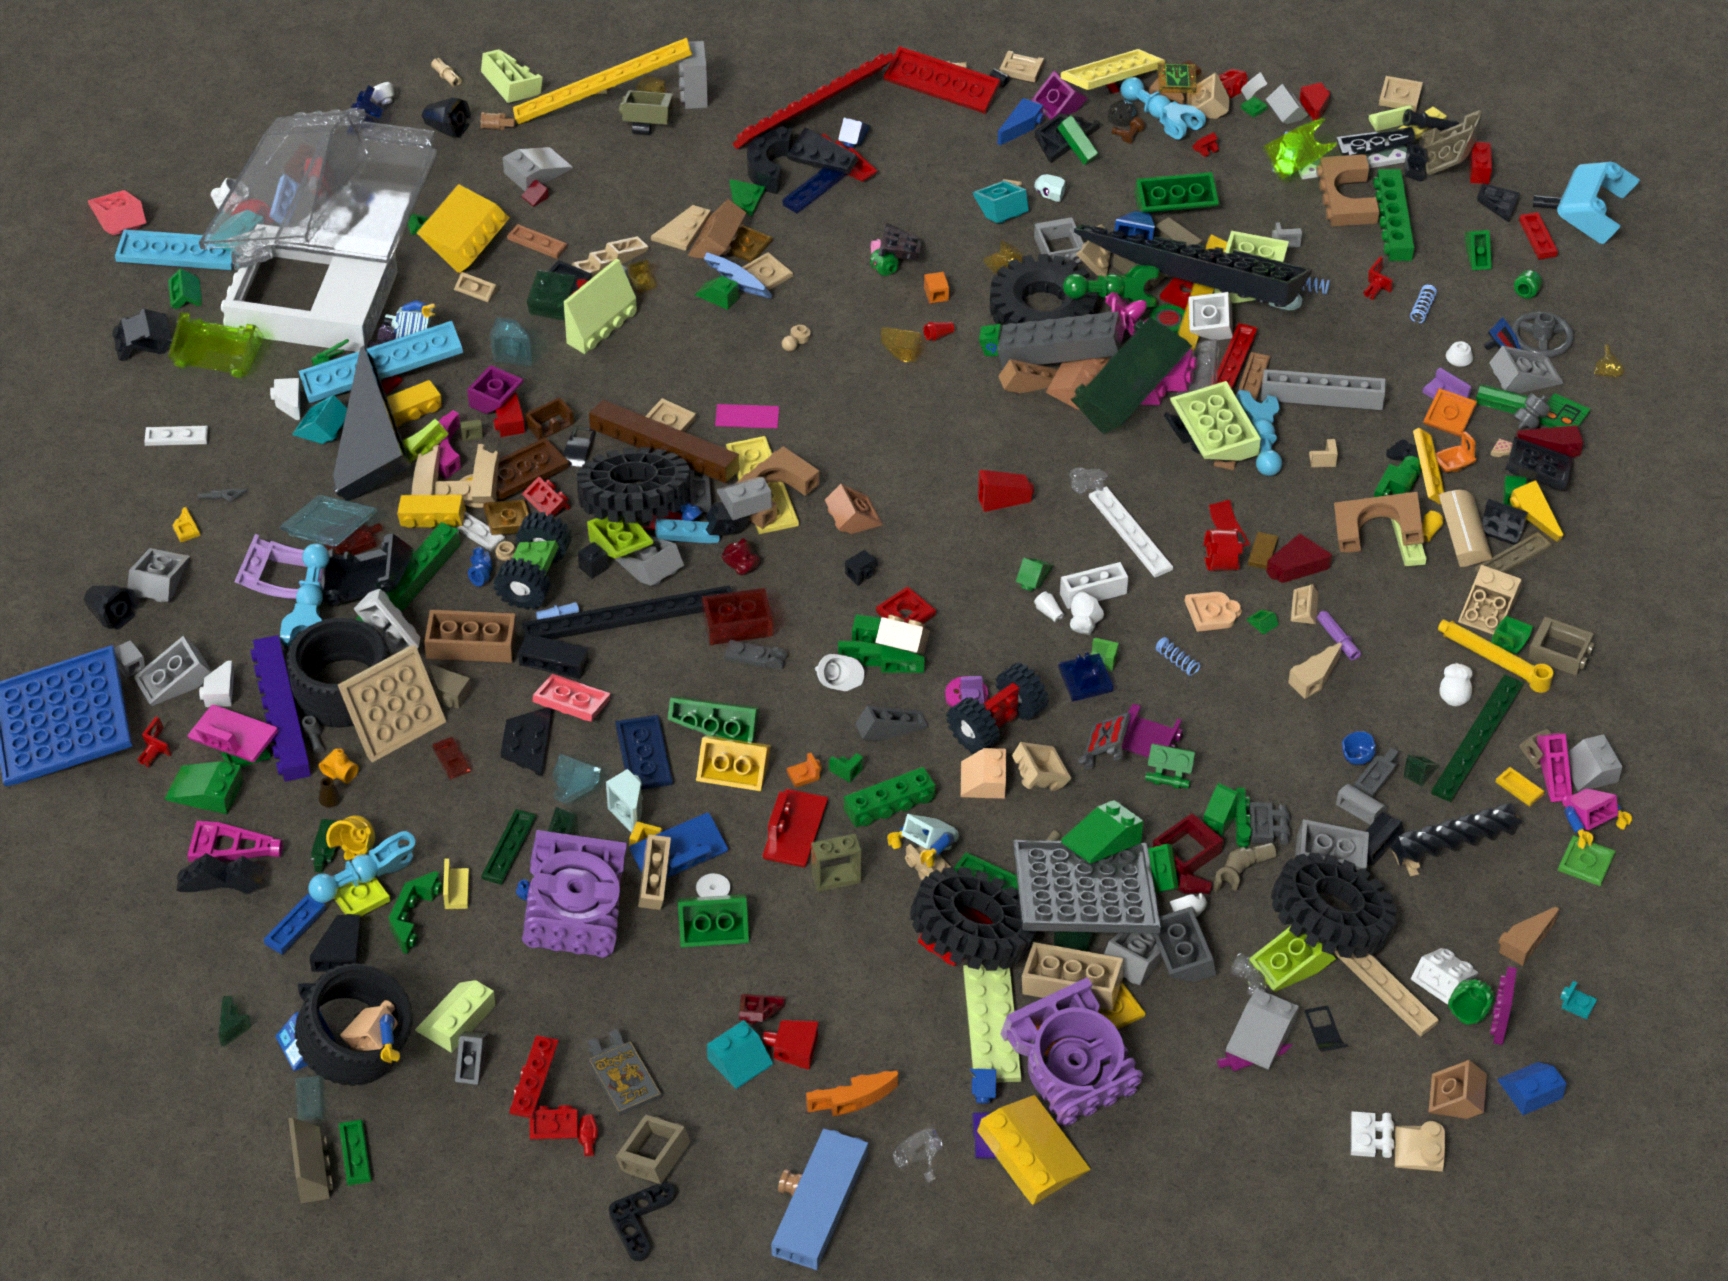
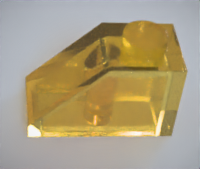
[881,327,921,362]

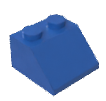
[1498,1062,1567,1115]

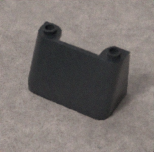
[321,534,414,605]

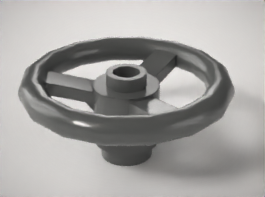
[1511,311,1574,358]

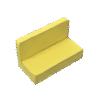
[443,859,469,909]

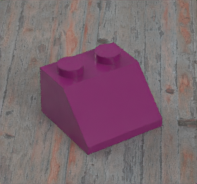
[1031,71,1087,120]
[467,365,524,414]

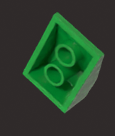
[165,761,243,815]
[1061,800,1144,864]

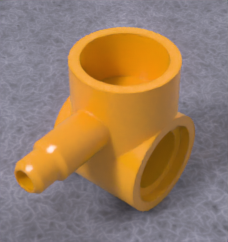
[319,749,359,784]

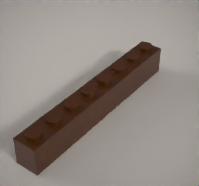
[589,400,739,483]

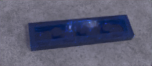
[782,168,847,214]

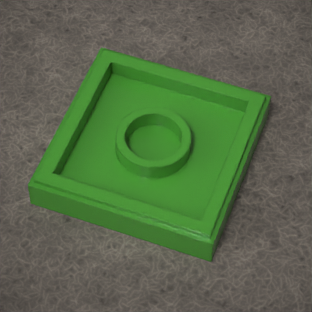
[1558,835,1616,886]

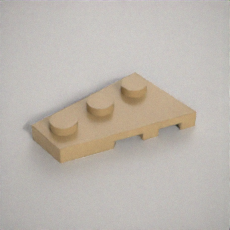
[651,205,711,251]
[1076,224,1111,277]

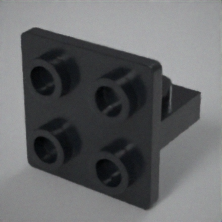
[1482,499,1529,545]

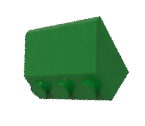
[677,894,749,947]

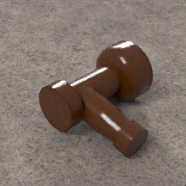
[1112,117,1145,144]

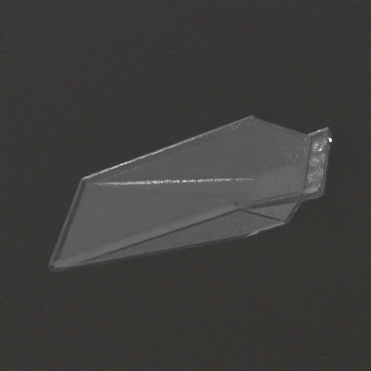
[199,108,370,249]
[274,121,437,264]

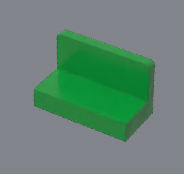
[168,268,202,309]

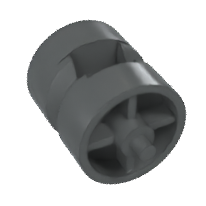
[1513,393,1552,430]

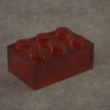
[702,588,773,645]

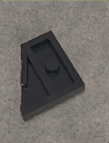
[1477,183,1520,222]

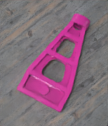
[187,821,283,862]

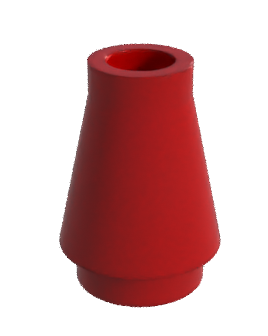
[923,322,954,341]

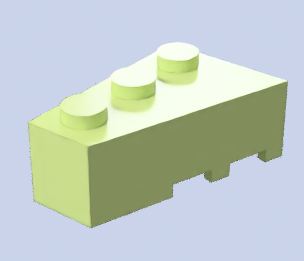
[481,49,543,103]

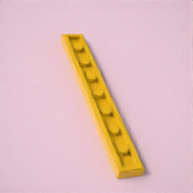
[1172,234,1228,356]

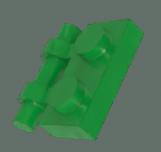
[1145,743,1196,789]

